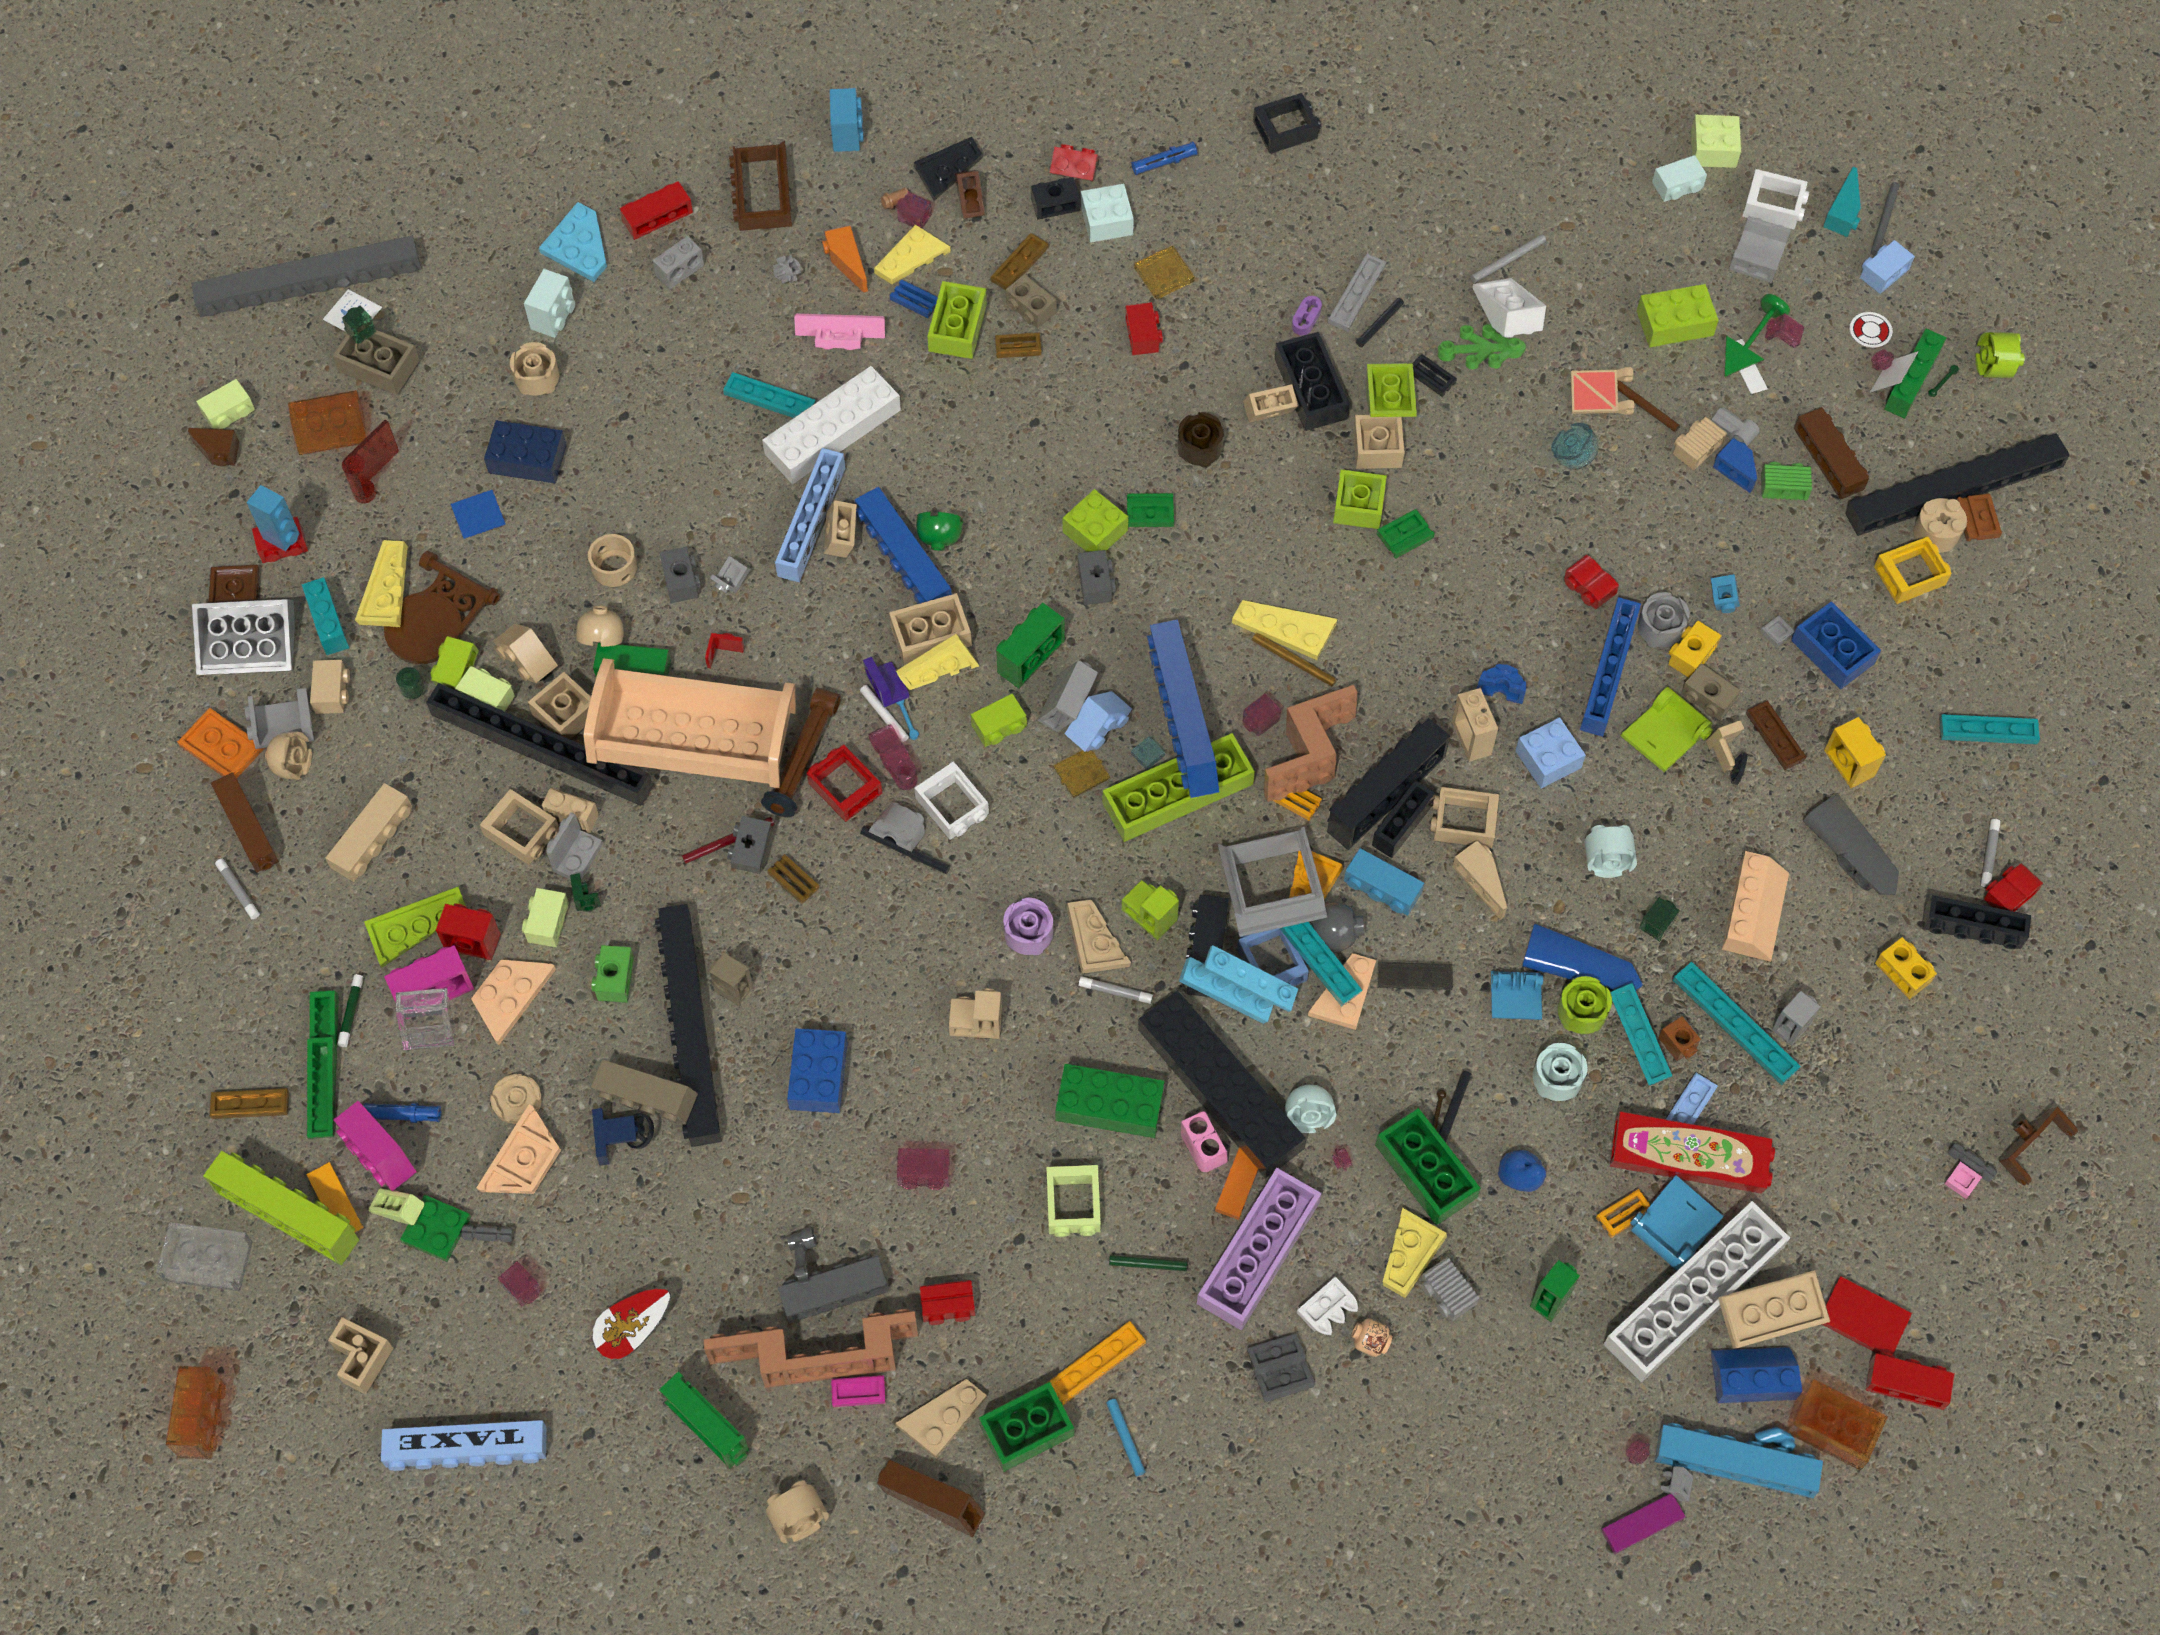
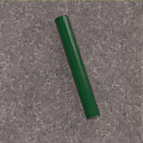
[1109,1255,1187,1271]

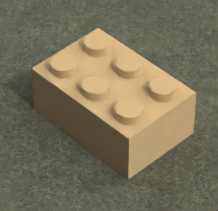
[889,593,972,666]

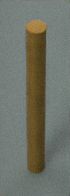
[1252,633,1337,687]

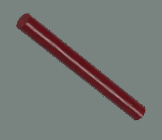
[681,816,775,864]

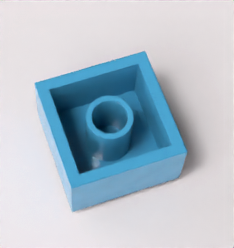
[830,88,864,152]

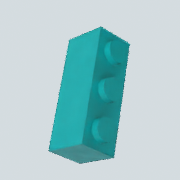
[301,577,349,655]

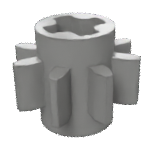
[773,255,801,284]

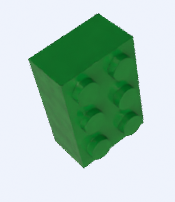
[996,602,1065,689]
[979,1382,1074,1472]

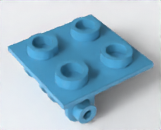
[1491,971,1543,1020]

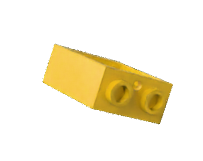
[1874,536,1952,604]

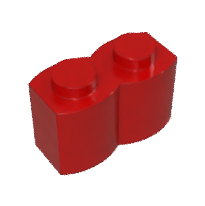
[1564,555,1619,609]
[1984,863,2043,912]

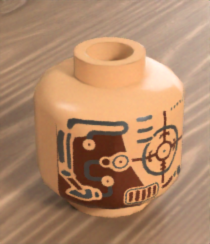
[1351,1318,1392,1357]

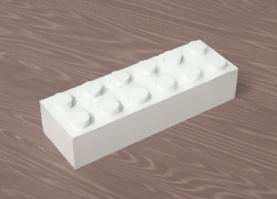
[762,366,901,485]

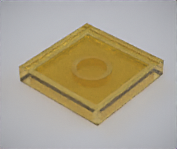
[1134,245,1195,300]

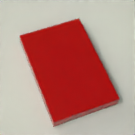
[1821,1276,1912,1355]

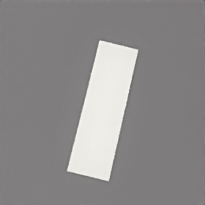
[1737,339,1768,394]

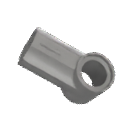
[1711,407,1760,446]

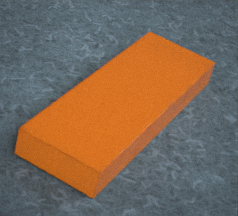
[1215,1147,1258,1220]

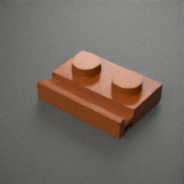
[1956,494,2002,542]

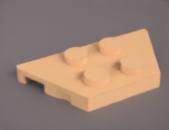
[471,960,556,1045]
[476,1104,561,1194]

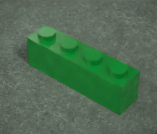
[1884,328,1947,419]

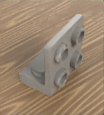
[546,812,603,880]

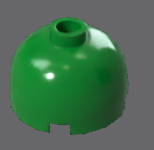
[916,512,963,551]

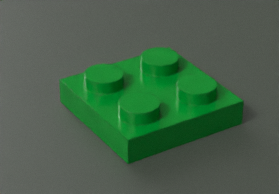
[400,1194,471,1262]

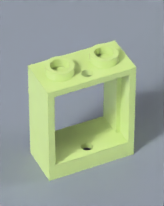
[1047,1165,1101,1237]

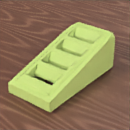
[368,1188,424,1225]

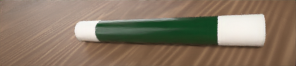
[337,974,364,1047]

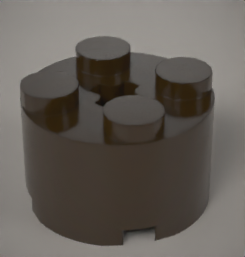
[1177,412,1224,468]

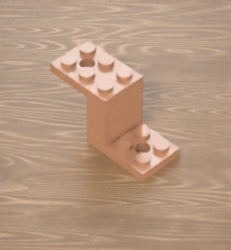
[1264,685,1358,802]

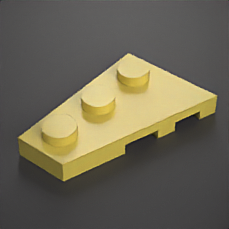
[874,225,951,284]
[1383,1208,1447,1298]

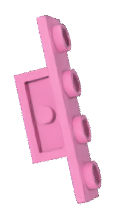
[794,314,885,350]

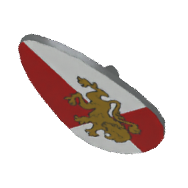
[593,1289,671,1360]

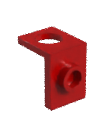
[705,633,745,669]

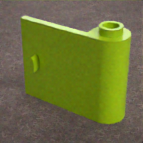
[1621,687,1713,772]

